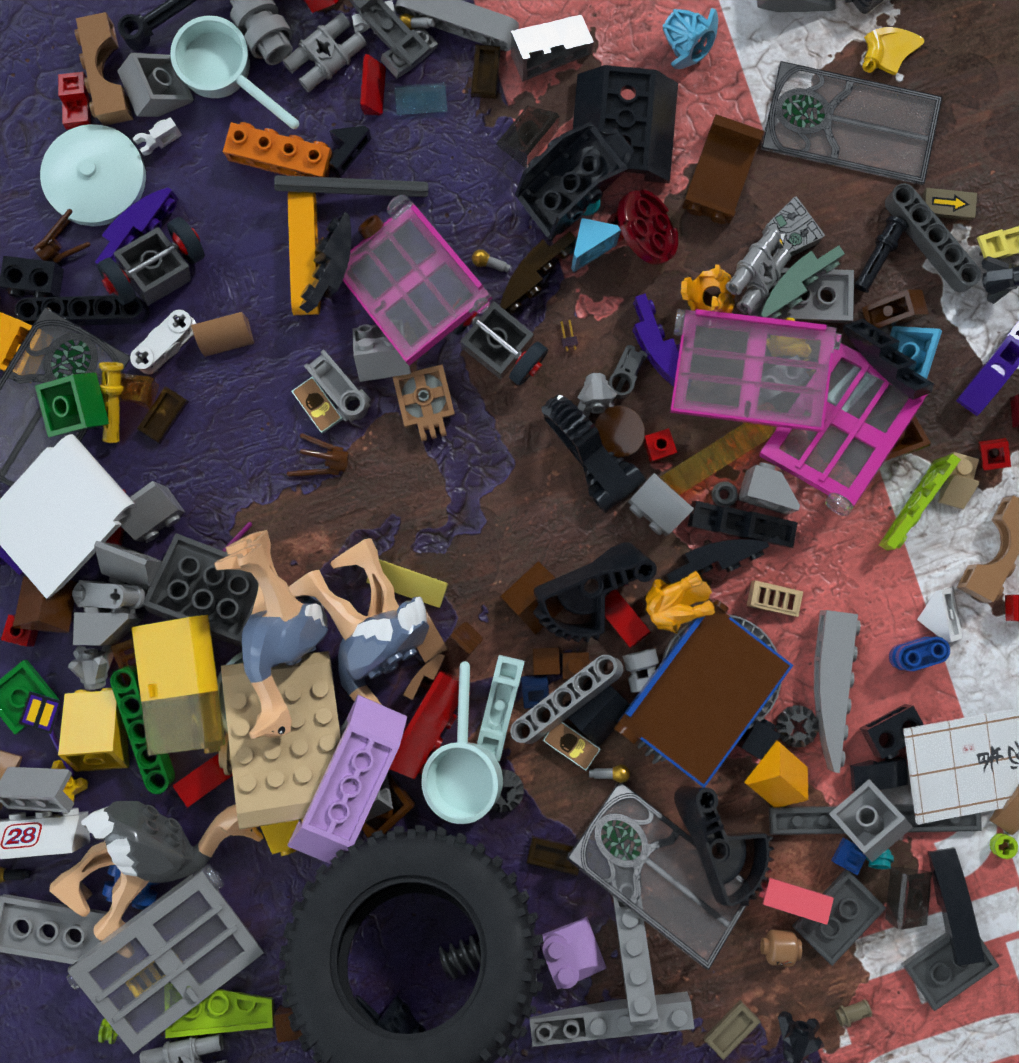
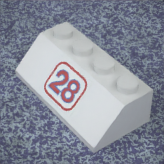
[0,808,90,859]

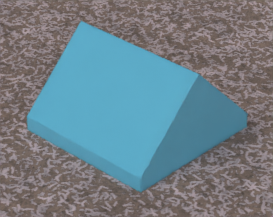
[571,218,621,272]
[890,326,942,379]

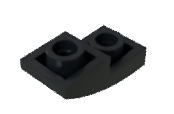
[850,757,908,792]

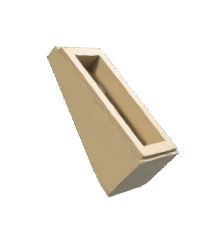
[747,580,803,617]

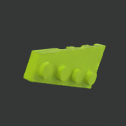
[879,454,961,551]
[164,982,275,1038]

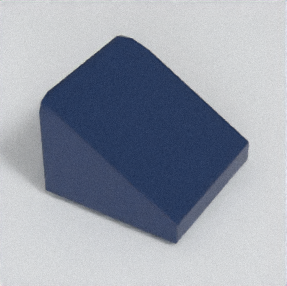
[521,675,549,709]

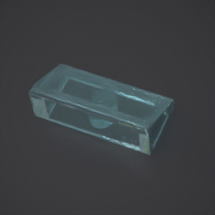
[394,83,447,115]

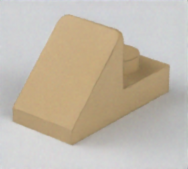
[938,452,979,509]

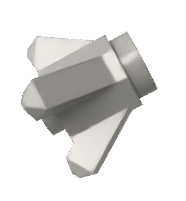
[578,373,617,417]
[68,645,116,690]

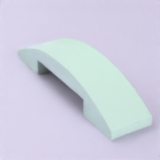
[477,655,525,761]

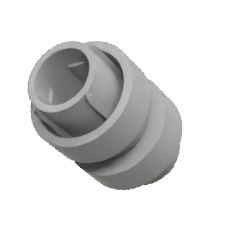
[230,0,293,65]

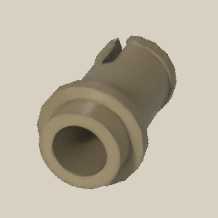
[835,999,872,1027]

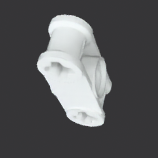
[130,310,197,374]

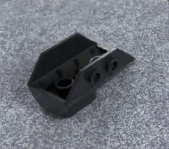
[515,122,634,241]

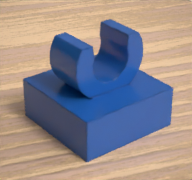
[831,838,867,875]

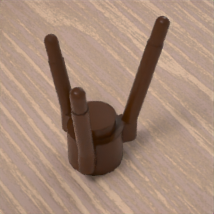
[33,209,91,264]
[287,433,349,477]

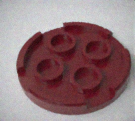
[618,189,678,265]

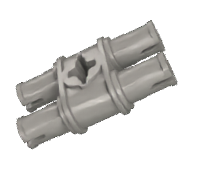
[282,12,367,93]
[726,228,791,314]
[139,1033,228,1063]

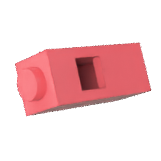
[758,877,834,925]

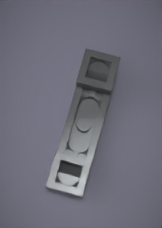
[349,0,431,66]

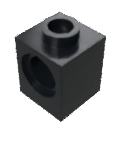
[737,719,781,760]

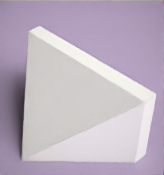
[917,587,963,642]

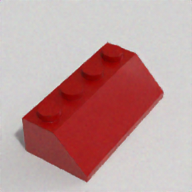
[389,670,470,779]

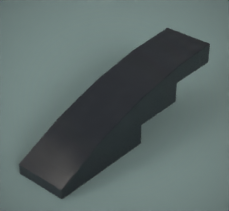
[843,319,934,400]
[687,501,798,548]
[928,847,985,966]

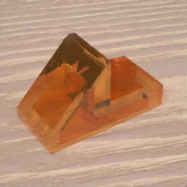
[119,373,159,410]

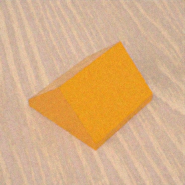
[744,741,809,808]

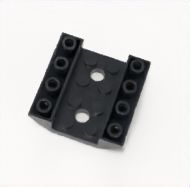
[572,65,678,183]

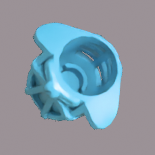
[663,8,718,69]

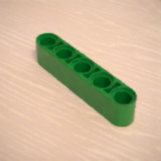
[110,665,175,794]

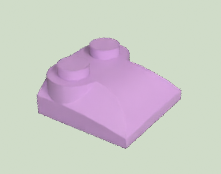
[540,917,607,989]

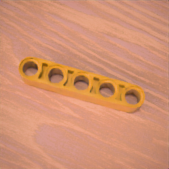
[288,192,320,316]

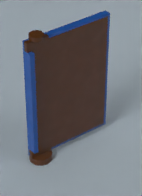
[614,600,794,787]

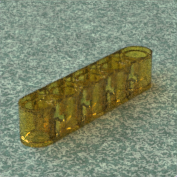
[660,410,777,495]

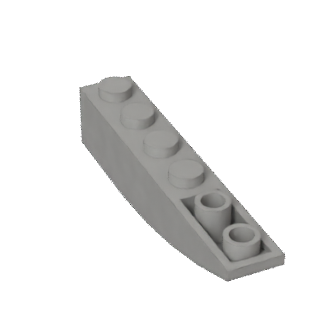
[814,610,861,773]
[609,851,658,1025]
[530,992,694,1047]

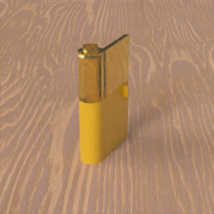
[132,615,226,756]

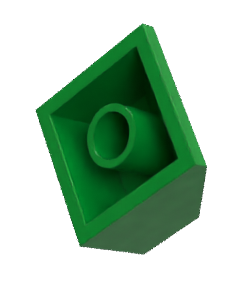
[35,372,109,438]

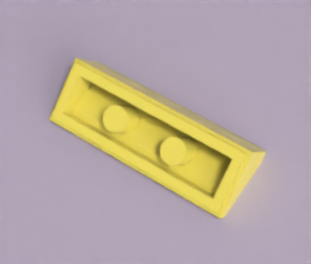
[366,559,448,608]

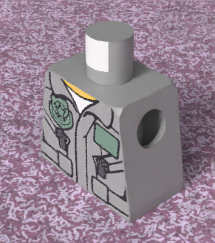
[762,196,825,257]

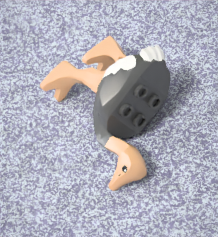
[49,801,263,957]

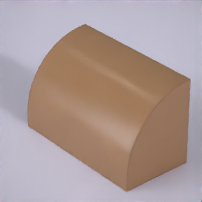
[191,312,255,357]

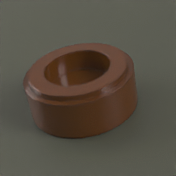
[358,215,383,239]

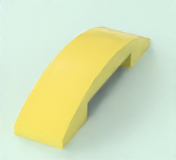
[977,226,1019,260]

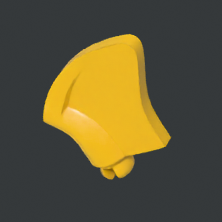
[862,27,924,75]

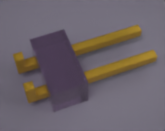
[560,320,578,352]

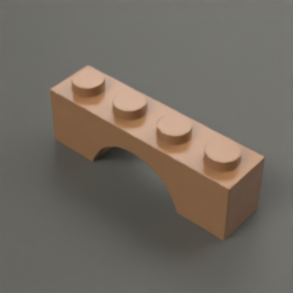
[75,12,133,126]
[956,495,1019,603]

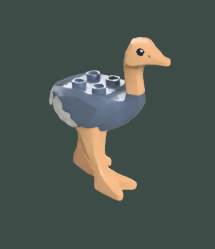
[214,530,328,739]
[289,538,429,705]

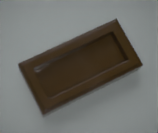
[471,44,501,99]
[137,386,189,444]
[526,836,580,876]

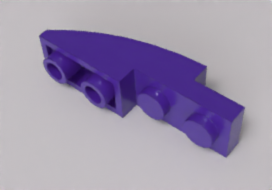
[95,187,178,264]
[632,293,692,391]
[956,321,1019,416]

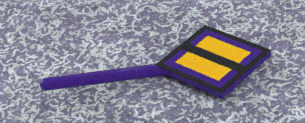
[19,691,75,776]

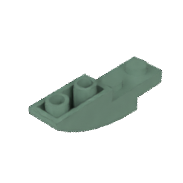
[758,246,845,319]

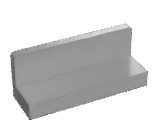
[0,767,74,812]

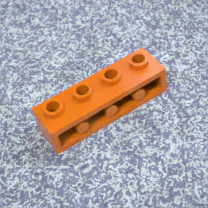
[223,122,332,177]

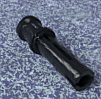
[854,216,909,293]

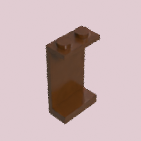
[682,114,764,224]

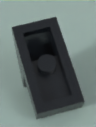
[329,126,372,178]

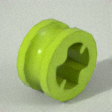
[990,833,1018,859]
[98,1018,118,1044]

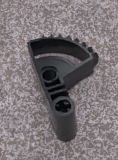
[541,395,646,513]
[533,542,657,643]
[674,786,775,907]

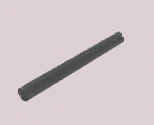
[274,175,429,197]

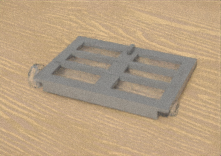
[66,864,264,1054]

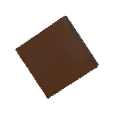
[533,648,560,675]

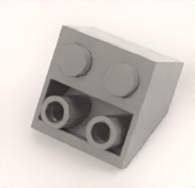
[353,320,411,382]
[73,607,144,645]

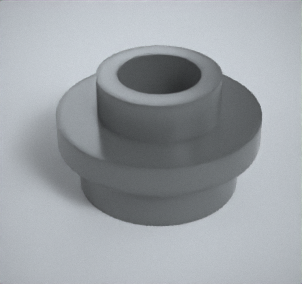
[711,482,738,507]

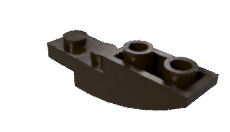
[500,231,576,315]

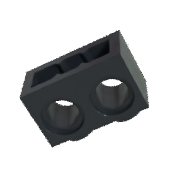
[0,256,64,298]
[860,704,924,760]

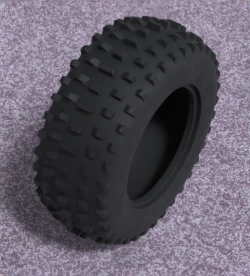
[279,825,545,1063]

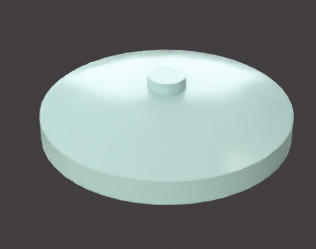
[40,124,146,226]

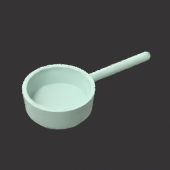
[171,16,299,129]
[422,661,503,824]

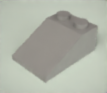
[94,541,162,595]

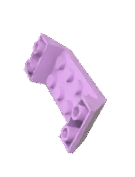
[287,695,407,864]

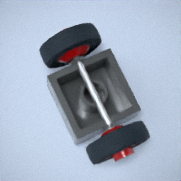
[97,217,205,307]
[452,293,548,386]

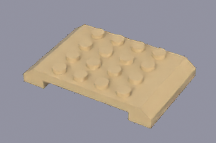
[221,651,341,829]

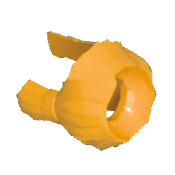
[681,264,735,313]
[645,571,715,634]

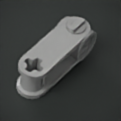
[304,349,372,422]
[72,580,145,609]

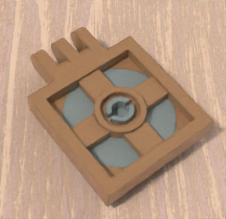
[392,364,455,441]

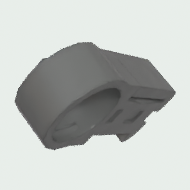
[608,345,647,399]

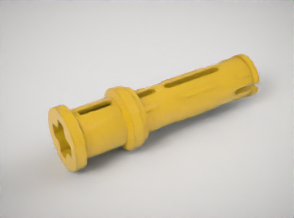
[99,362,124,443]

